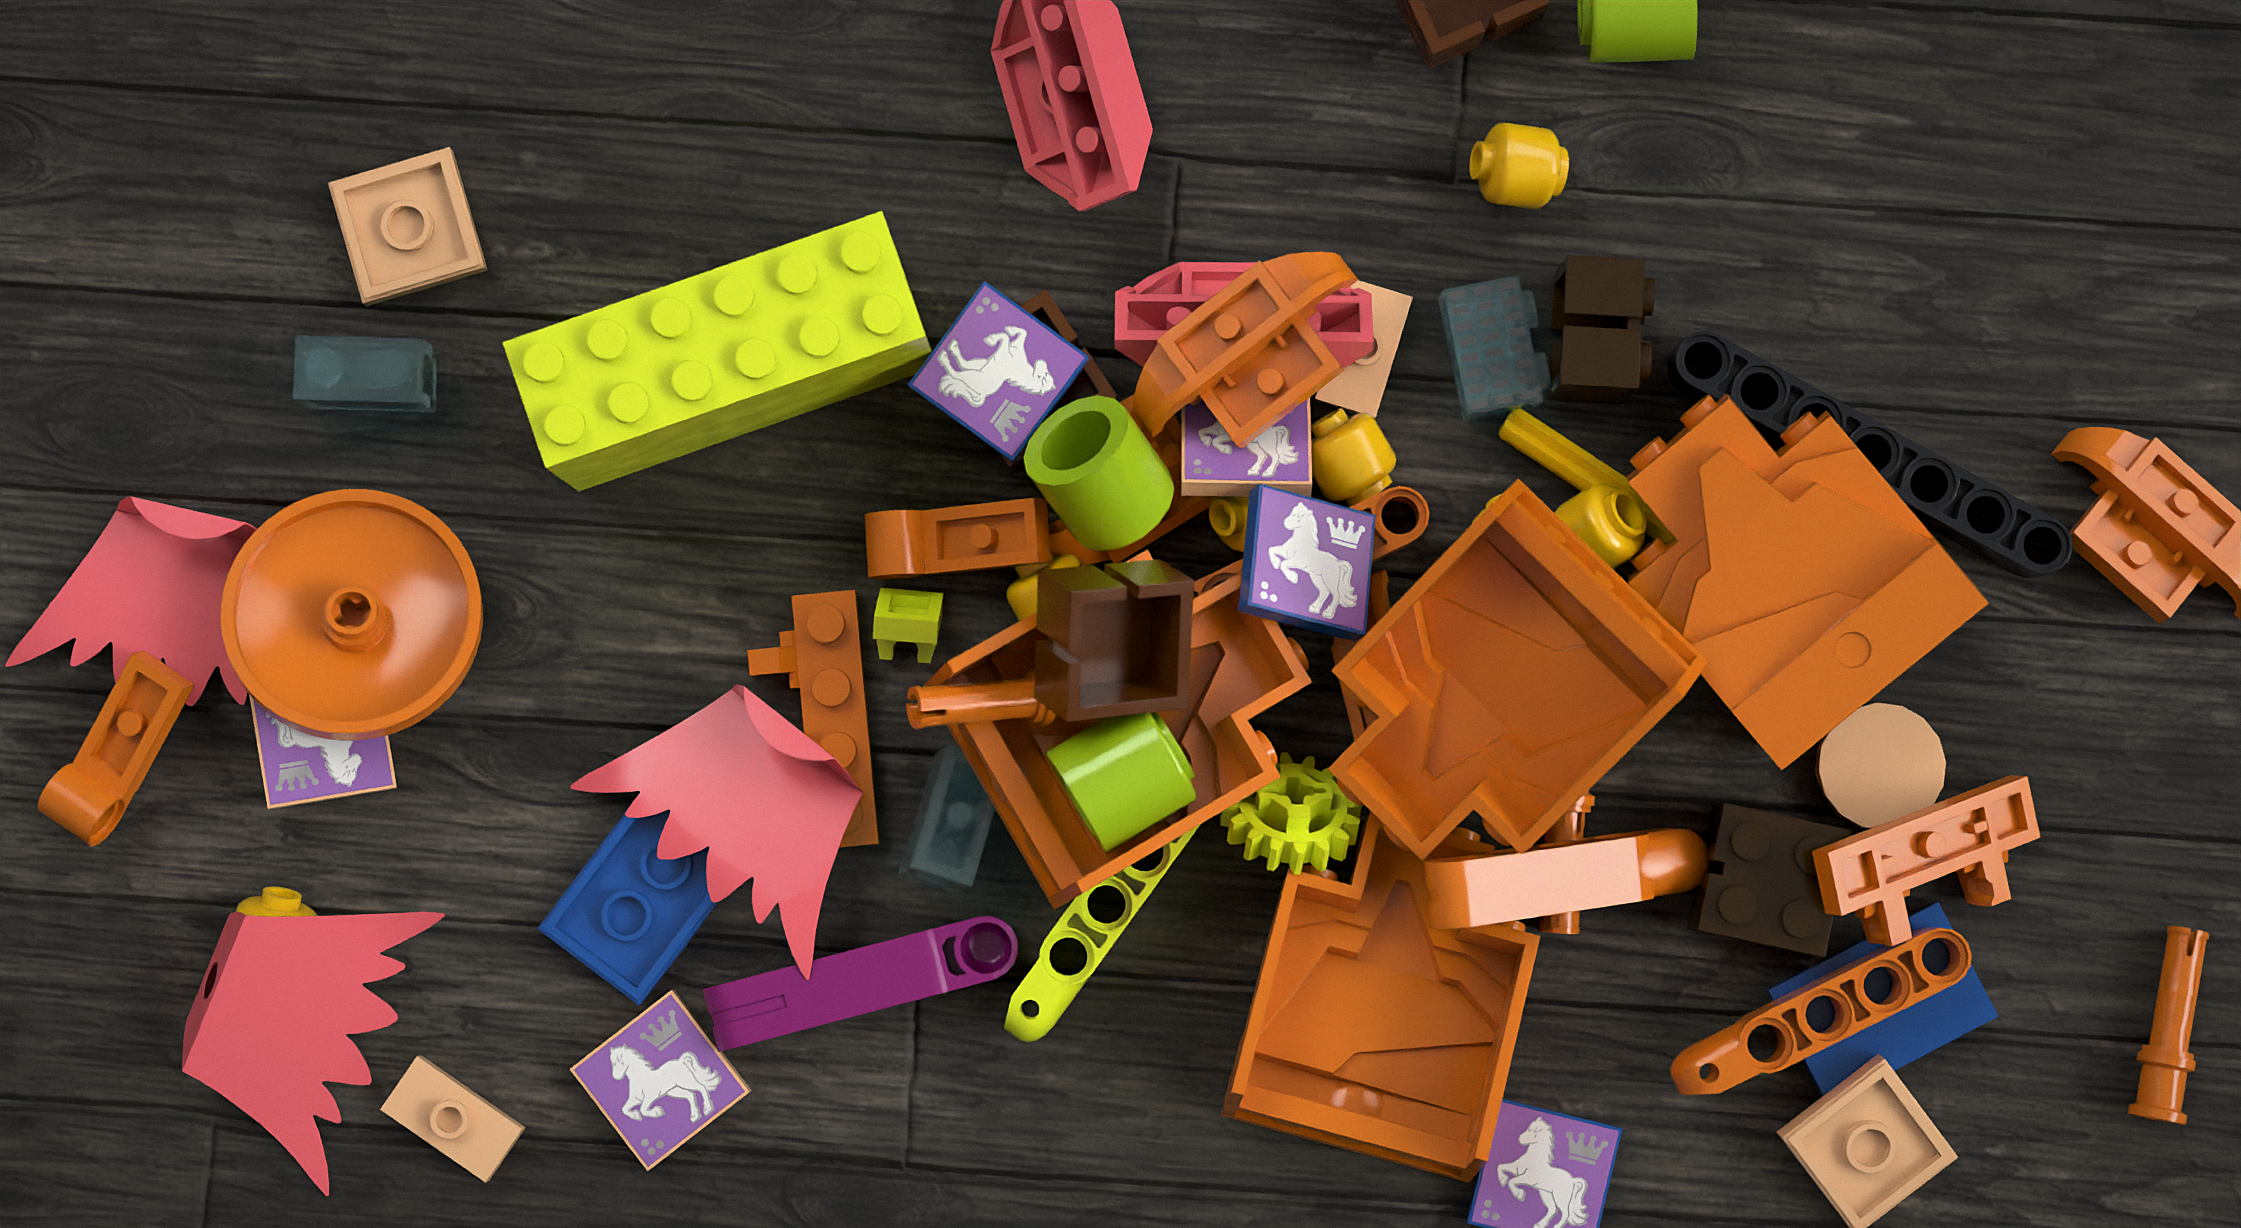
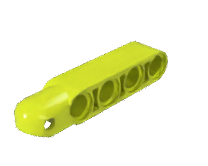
[1004,824,1201,1042]

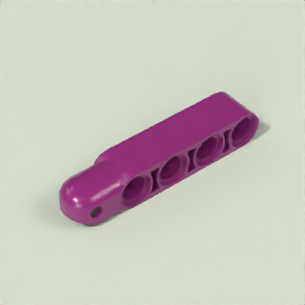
[702,916,1019,1052]

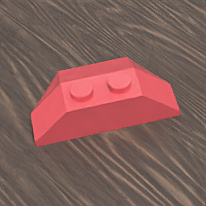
[991,0,1153,211]
[1115,262,1373,369]

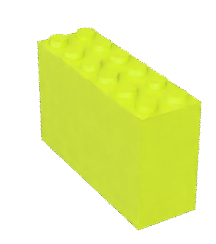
[503,211,932,491]

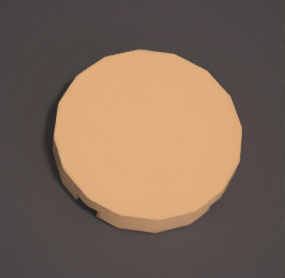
[1815,703,1946,829]

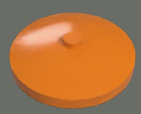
[220,489,483,741]

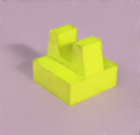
[873,587,944,663]

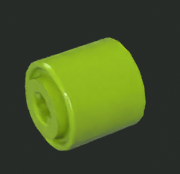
[1577,0,1698,63]
[1024,395,1175,552]
[1045,712,1196,855]

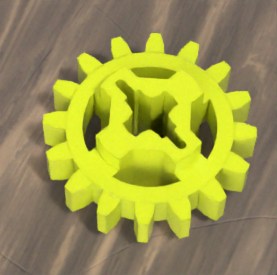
[1220,752,1362,875]

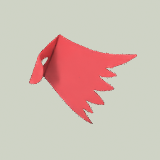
[5,496,257,706]
[570,684,863,980]
[182,911,445,1196]

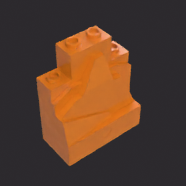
[1627,393,1989,770]
[1328,478,1709,860]
[923,550,1312,910]
[1220,812,1540,1183]

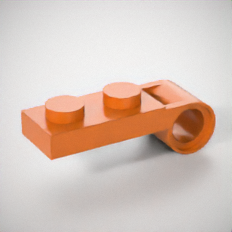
[865,498,1051,579]
[37,650,195,847]

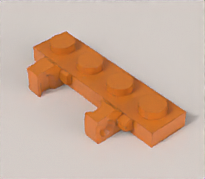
[747,590,880,848]
[1812,775,2040,946]

